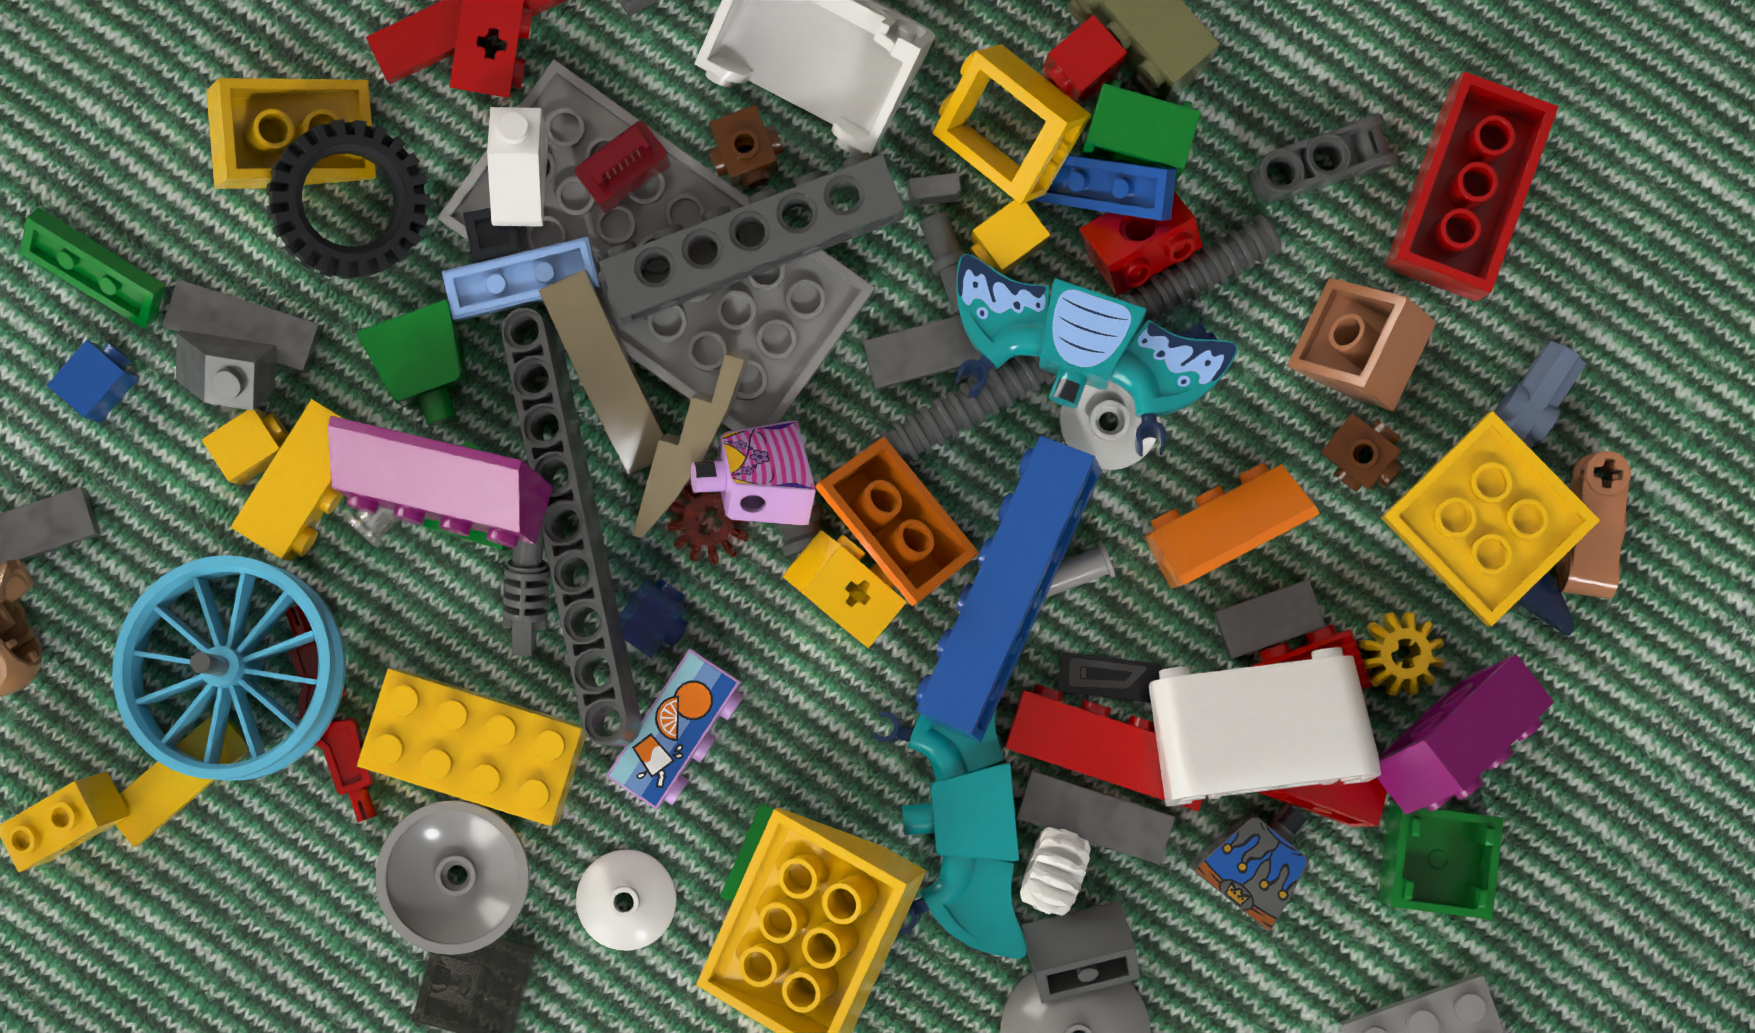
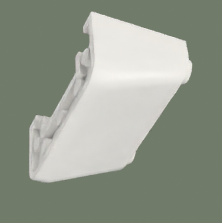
[695,0,935,156]
[1149,647,1381,807]

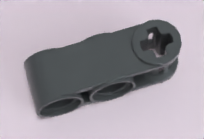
[1250,114,1398,203]

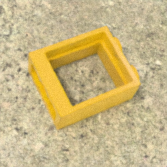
[932,44,1091,204]

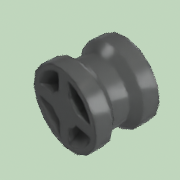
[774,505,830,557]

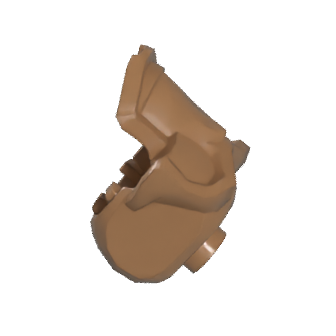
[0,560,43,696]

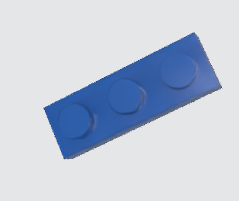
[1033,153,1177,221]

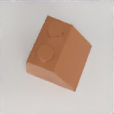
[1287,278,1436,411]

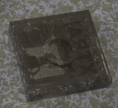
[411,937,538,1033]

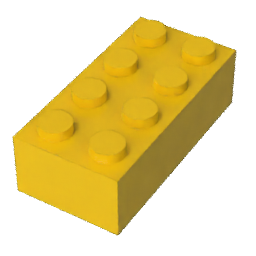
[357,668,586,826]

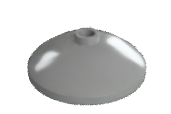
[375,800,530,955]
[1000,971,1151,1033]

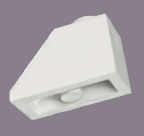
[487,107,548,226]

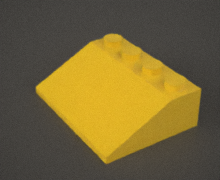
[696,807,927,1033]

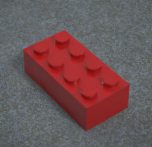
[1383,71,1559,302]

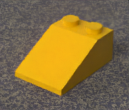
[206,78,376,189]

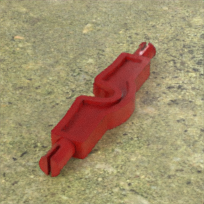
[285,605,378,823]

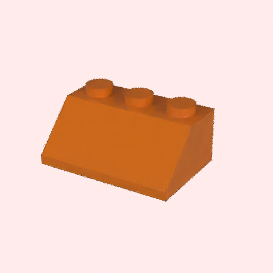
[815,437,979,606]
[1143,462,1320,589]

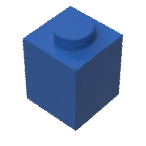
[47,340,139,423]

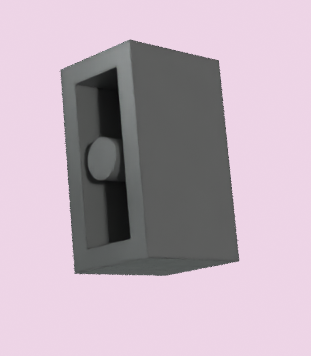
[1022,901,1140,1003]

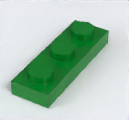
[20,208,165,329]

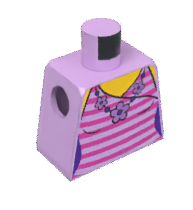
[691,421,816,525]

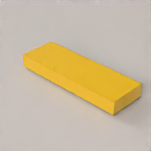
[115,714,249,847]

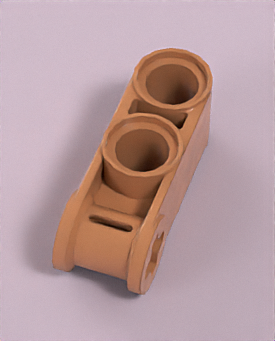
[1557,451,1631,599]

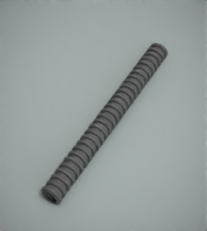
[878,214,1281,462]

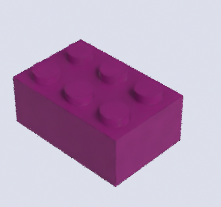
[1377,654,1554,814]

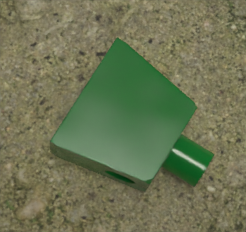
[356,299,469,426]

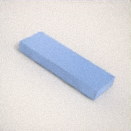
[442,237,601,322]

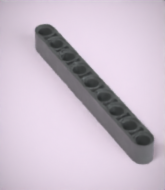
[502,308,641,747]

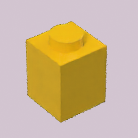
[969,199,1050,275]
[202,408,289,486]

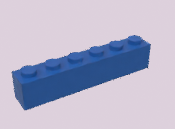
[916,435,1102,743]

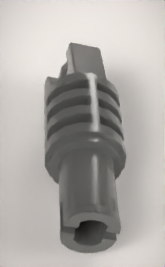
[502,528,550,656]

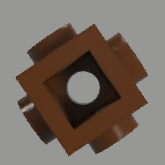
[708,104,784,189]
[1321,413,1405,492]

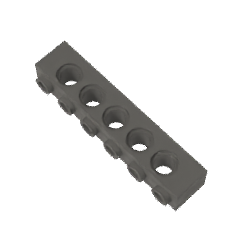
[598,152,904,325]

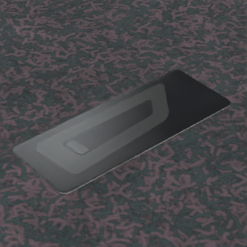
[1058,652,1162,703]

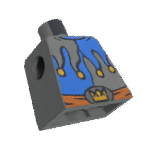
[1188,802,1309,931]

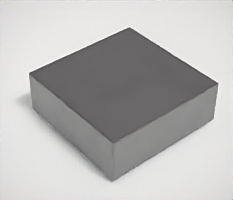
[908,173,961,207]

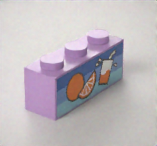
[606,649,744,810]

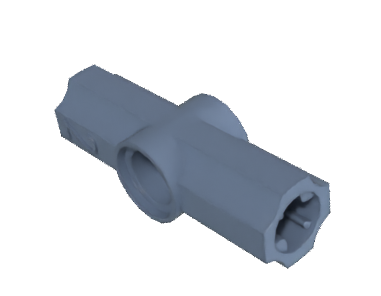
[1495,340,1587,449]

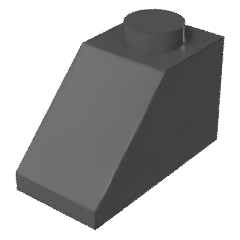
[176,330,277,411]

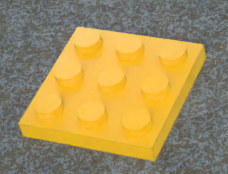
[1380,411,1600,627]

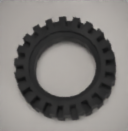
[266,119,430,279]

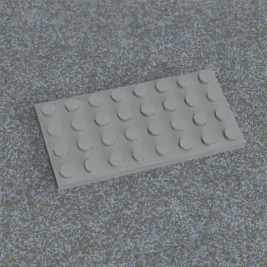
[437,59,875,431]

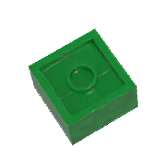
[1080,80,1201,183]
[1378,801,1504,920]

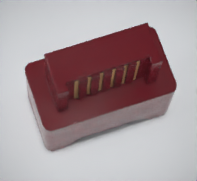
[575,120,671,213]

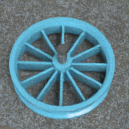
[112,555,346,781]

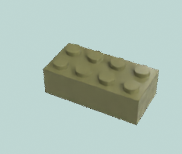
[1067,0,1220,102]

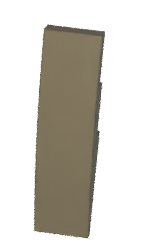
[539,269,665,475]
[632,349,751,538]

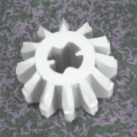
[1020,827,1091,916]

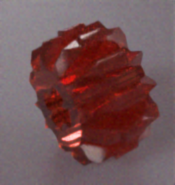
[667,486,752,565]

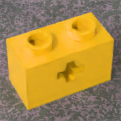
[782,530,907,648]
[0,771,131,872]

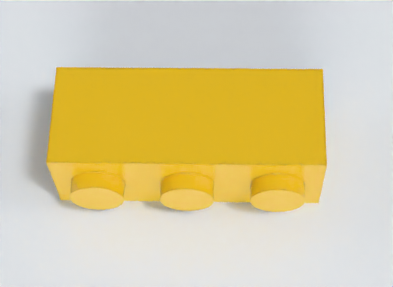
[230,399,346,561]

